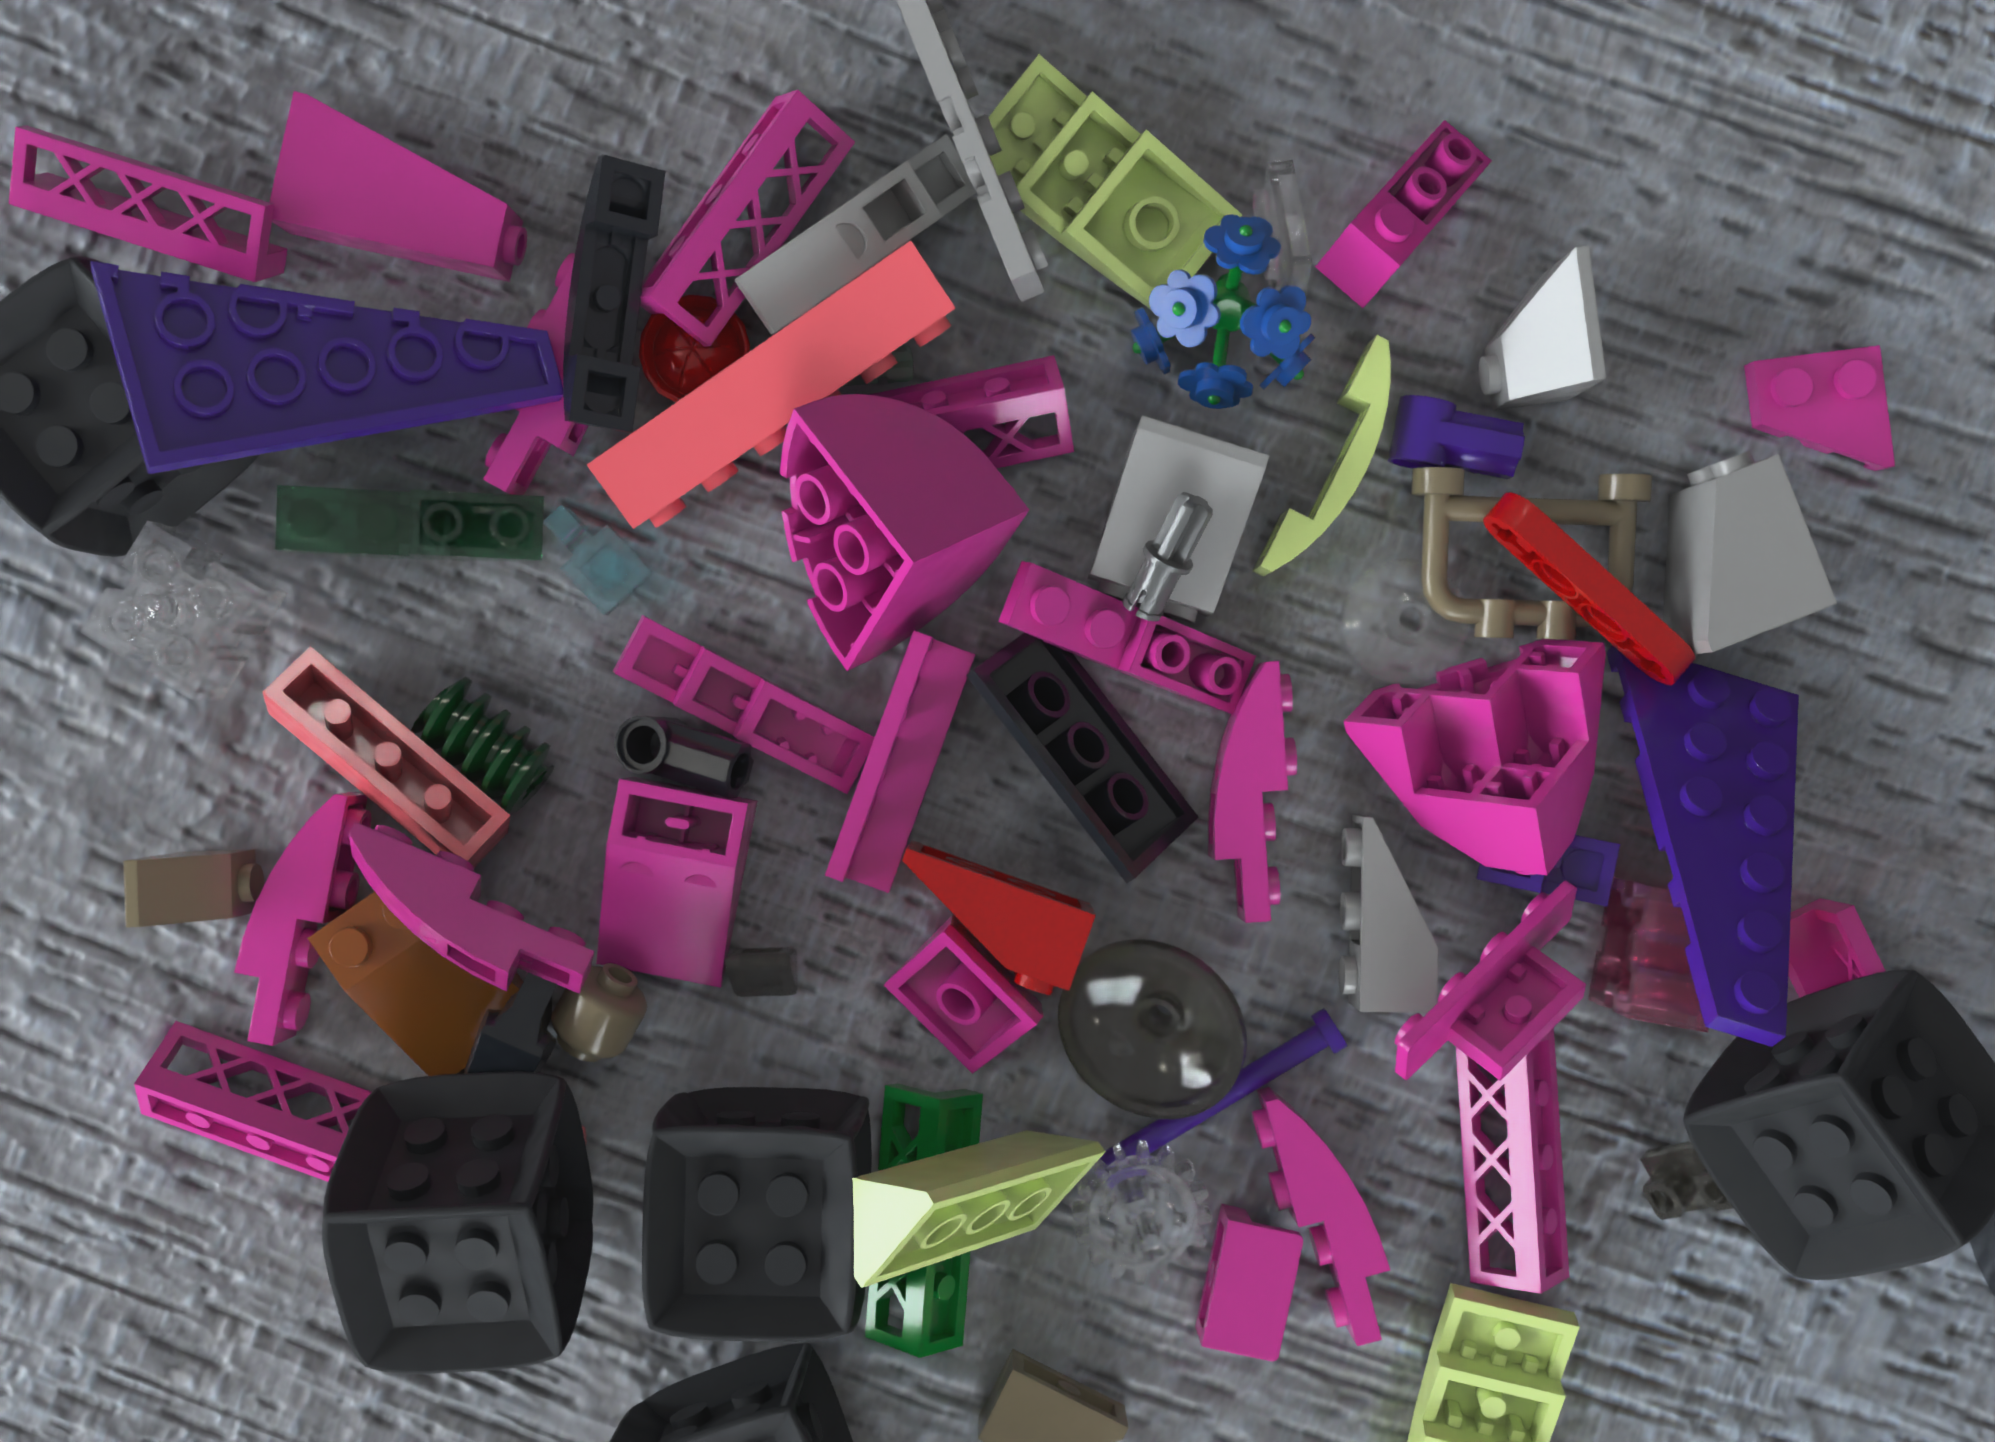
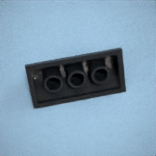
[966,633,1199,883]

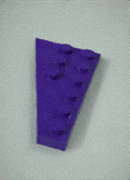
[91,261,563,474]
[1606,645,1799,1047]

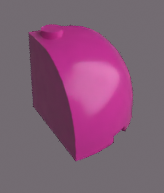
[780,394,1030,671]

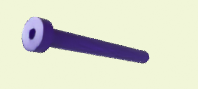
[1094,1008,1348,1178]

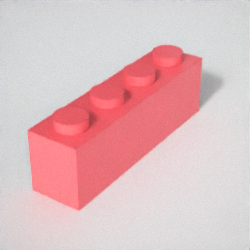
[262,646,511,868]

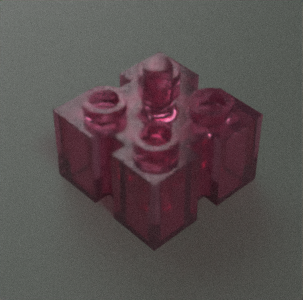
[1588,877,1709,1033]

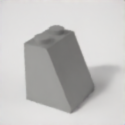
[1087,415,1270,623]
[1663,451,1837,654]

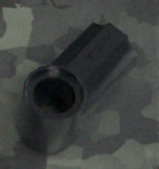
[614,716,754,799]

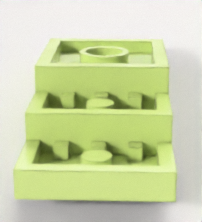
[988,54,1242,309]
[1407,1283,1580,1442]

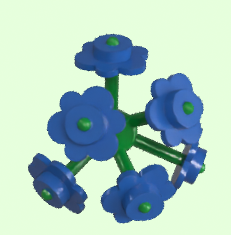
[1130,214,1315,409]

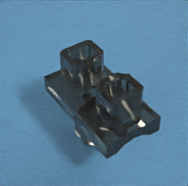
[1640,1141,1733,1220]

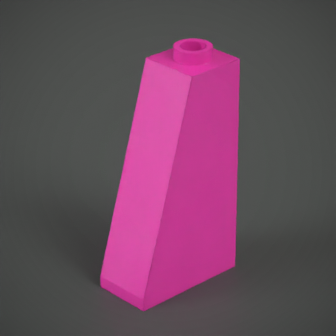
[269,91,527,282]

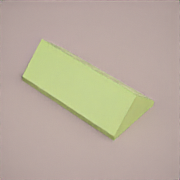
[853,1130,1106,1288]

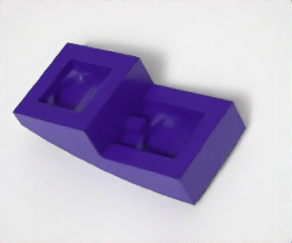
[1476,835,1621,907]

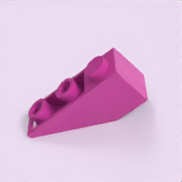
[1315,120,1492,308]

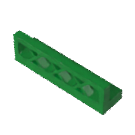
[865,1083,983,1358]

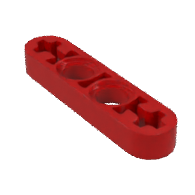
[1483,492,1695,685]

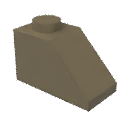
[123,849,264,928]
[978,1349,1129,1442]

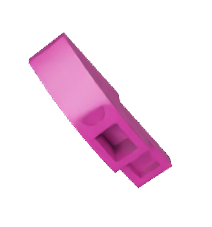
[483,253,589,499]
[998,561,1256,715]
[1208,661,1297,923]
[234,792,372,1046]
[349,822,594,994]
[1251,1087,1391,1346]

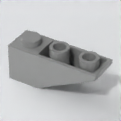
[1338,814,1439,1013]

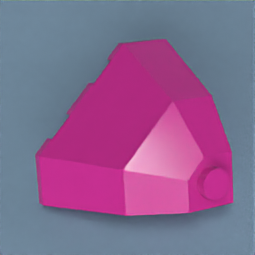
[1343,639,1606,876]

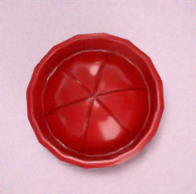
[639,295,750,402]

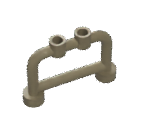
[1411,467,1652,640]

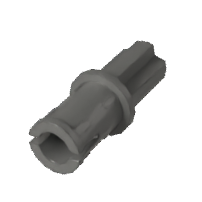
[1122,492,1213,621]

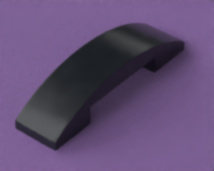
[563,154,666,433]

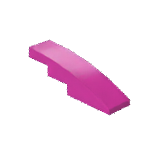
[613,615,875,794]

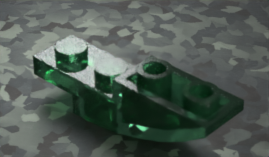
[275,485,544,561]

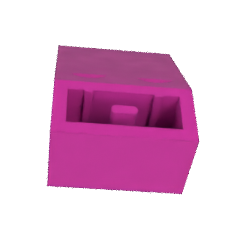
[596,777,758,988]

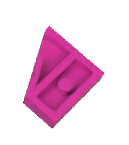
[1744,345,1895,471]

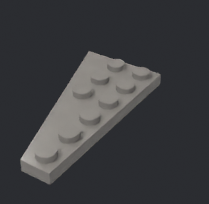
[896,0,1048,302]

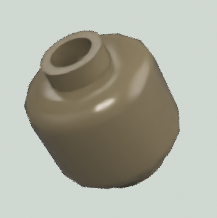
[551,963,648,1062]

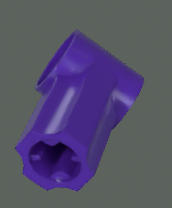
[1388,395,1525,479]

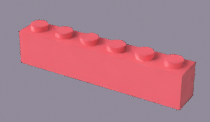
[587,240,956,529]

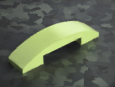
[1252,335,1391,577]

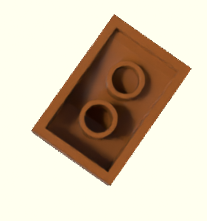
[307,891,523,1076]

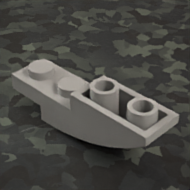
[734,134,977,335]

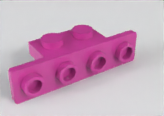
[1395,880,1586,1081]

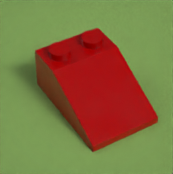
[902,840,1096,995]

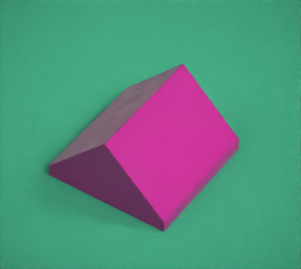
[884,915,1043,1074]

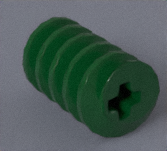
[411,677,555,815]

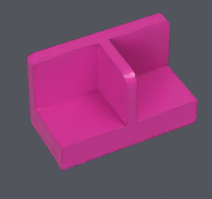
[1195,1204,1303,1362]

